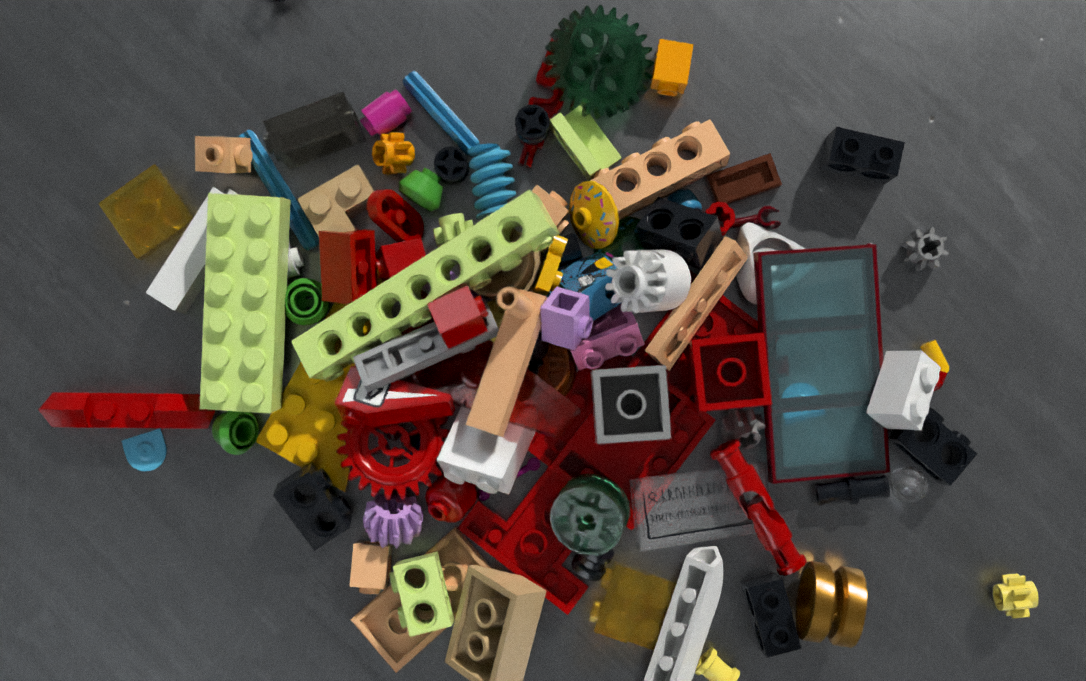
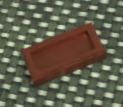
[705,153,782,205]

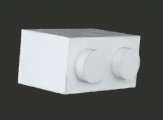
[866,351,941,430]

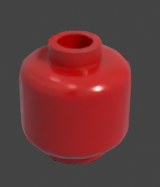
[425,473,477,523]

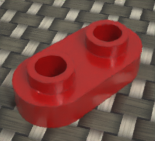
[367,189,424,242]

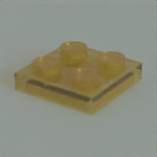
[98,164,194,261]

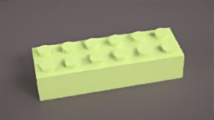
[200,193,291,413]

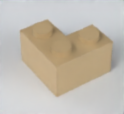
[297,165,375,237]

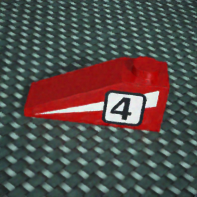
[335,365,455,427]

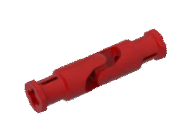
[710,439,807,576]

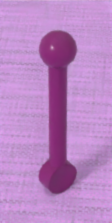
[477,457,541,501]

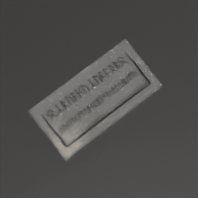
[629,461,770,551]

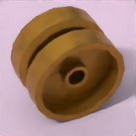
[795,561,867,648]

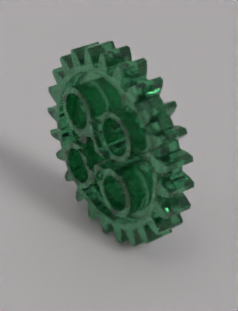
[543,5,654,119]

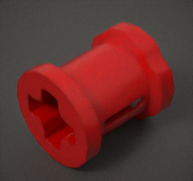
[705,202,736,237]

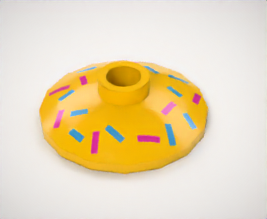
[569,181,619,249]

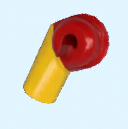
[920,339,949,391]

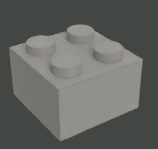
[590,365,671,444]

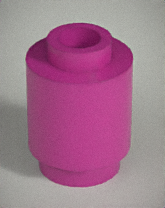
[359,89,412,137]

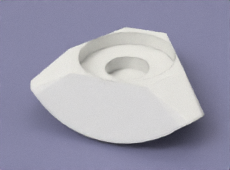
[736,222,815,304]

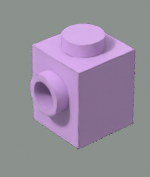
[540,286,593,350]

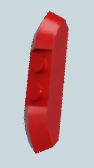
[38,392,215,429]

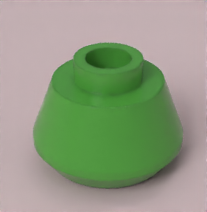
[398,167,443,212]
[285,278,330,325]
[212,411,259,455]

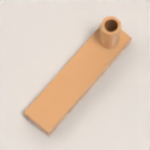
[645,236,748,370]
[466,287,548,437]

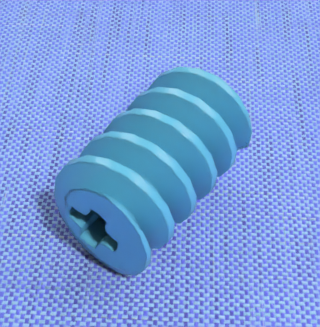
[467,143,517,220]

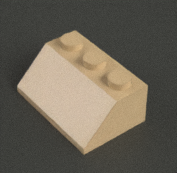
[445,565,546,681]

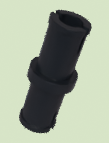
[815,475,890,506]

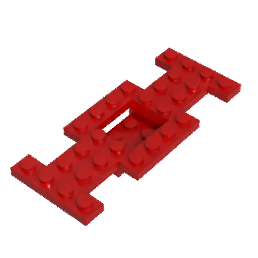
[457,269,779,615]

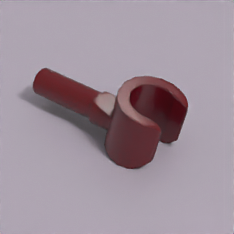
[731,206,781,229]

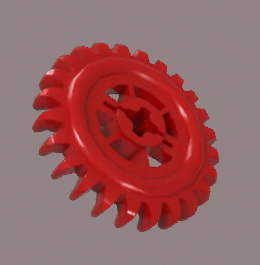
[336,417,450,501]

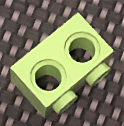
[389,551,454,637]

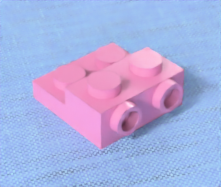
[570,303,645,371]

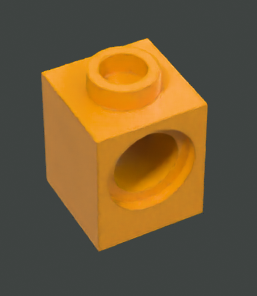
[650,39,694,96]

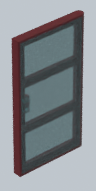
[753,243,890,484]

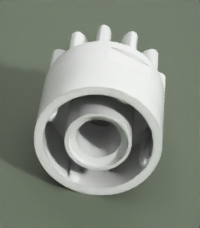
[605,250,691,313]

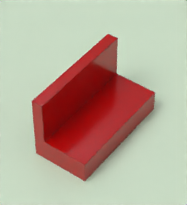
[319,229,377,305]

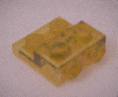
[589,561,677,650]

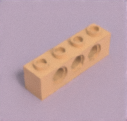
[590,119,730,221]

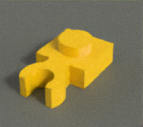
[532,235,568,297]

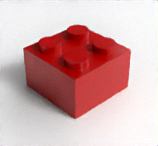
[688,332,772,413]

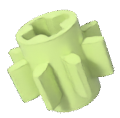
[433,213,474,247]

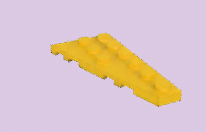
[256,278,382,492]

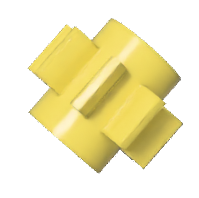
[993,573,1039,619]

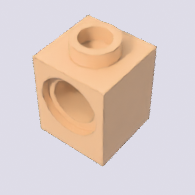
[349,540,393,594]

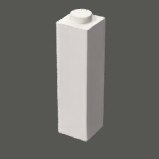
[146,187,239,314]

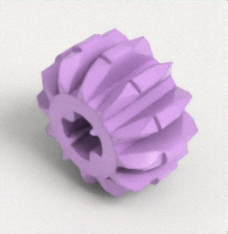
[363,494,423,549]

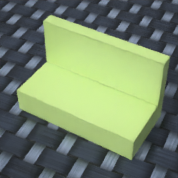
[549,104,622,181]

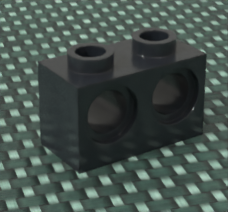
[819,127,905,184]
[636,197,723,270]
[888,407,977,486]
[273,461,353,551]
[741,573,802,658]

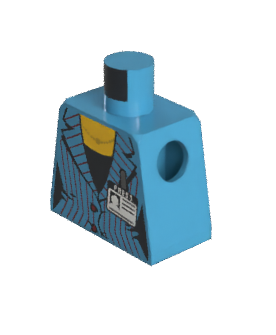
[557,252,621,321]

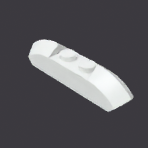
[644,546,723,681]

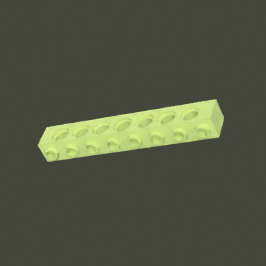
[291,190,560,382]

